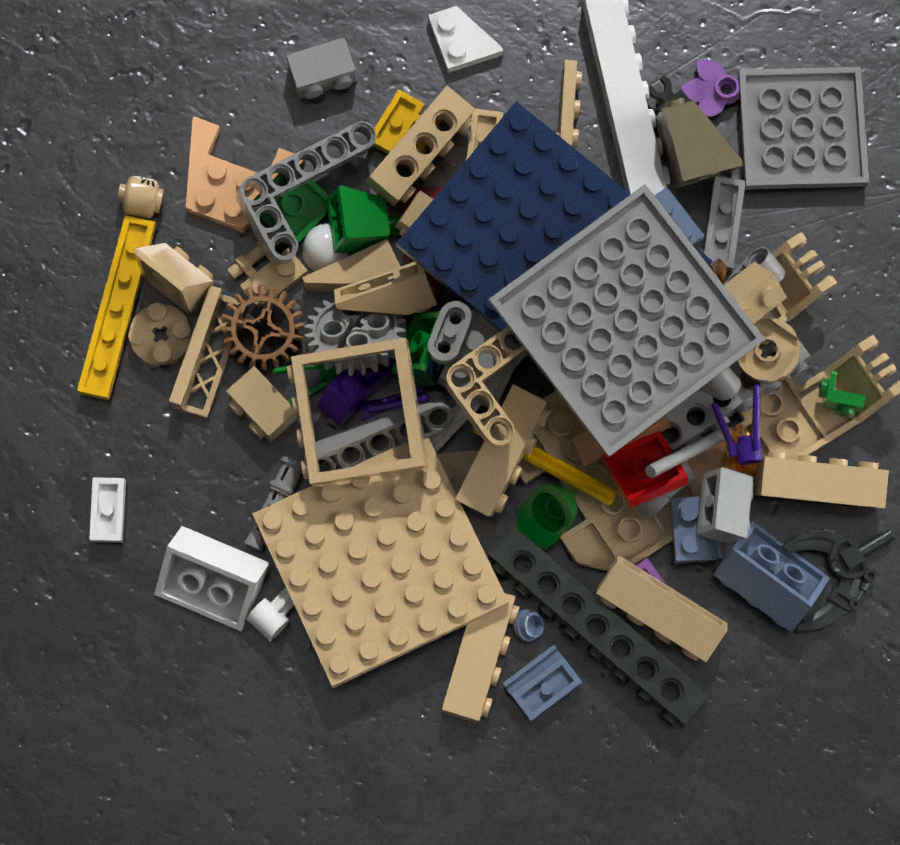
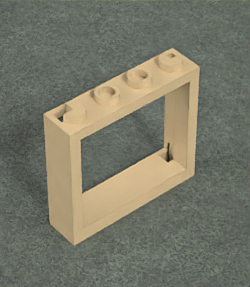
[287,338,428,486]

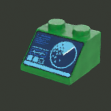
[391,311,454,387]

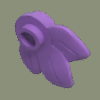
[680,59,740,117]

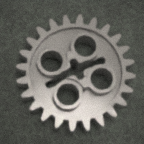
[304,296,407,376]

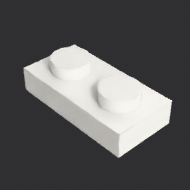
[89,477,126,543]

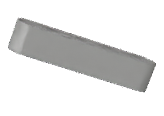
[304,391,453,472]

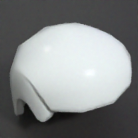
[302,223,350,271]

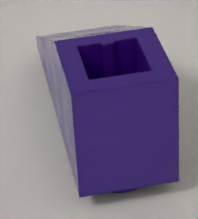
[317,358,395,426]

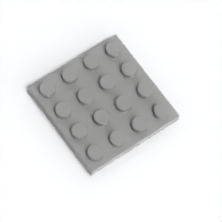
[738,67,869,190]

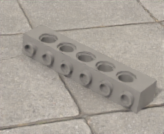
[661,339,811,453]

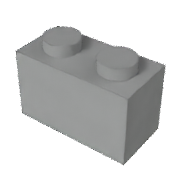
[286,37,357,99]
[697,467,753,544]

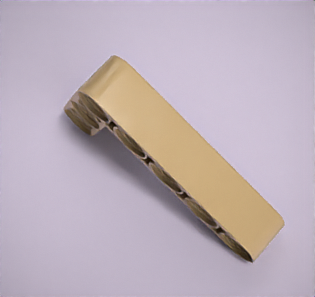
[445,327,526,448]

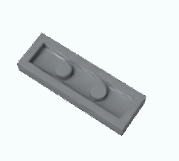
[703,176,746,272]

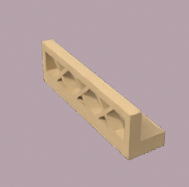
[169,285,247,419]

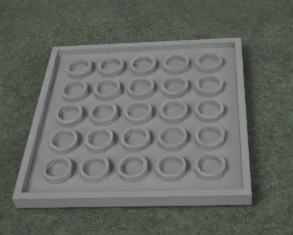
[488,184,765,458]

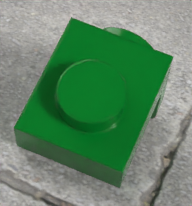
[818,371,866,417]

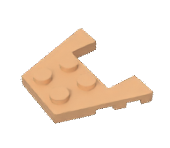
[186,116,305,233]

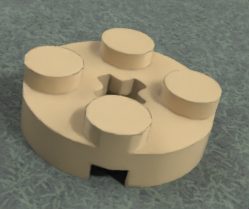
[128,303,192,367]
[738,318,800,383]

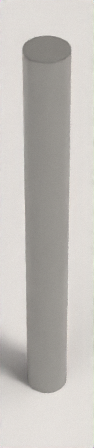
[645,426,733,478]

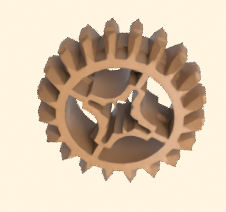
[220,285,305,370]

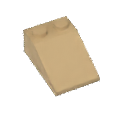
[133,243,215,317]

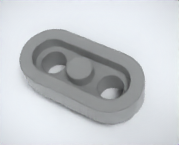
[428,301,472,364]

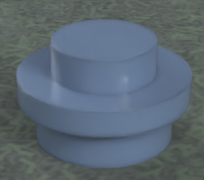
[514,609,544,641]

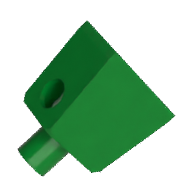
[327,186,400,253]

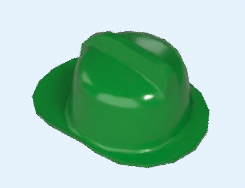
[517,484,578,549]

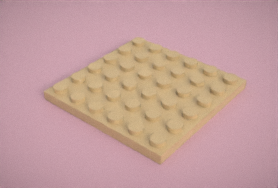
[252,437,509,688]

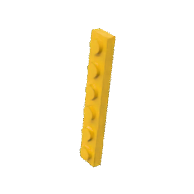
[77,215,157,400]

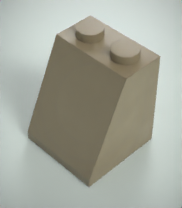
[656,98,743,189]

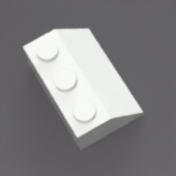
[154,526,269,632]

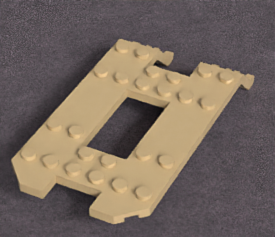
[518,232,900,571]

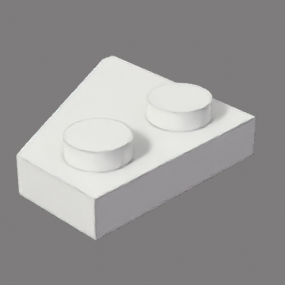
[428,6,503,73]

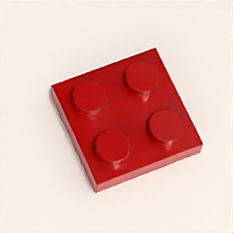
[602,431,689,509]

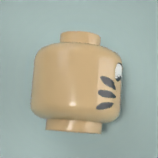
[117,176,164,219]

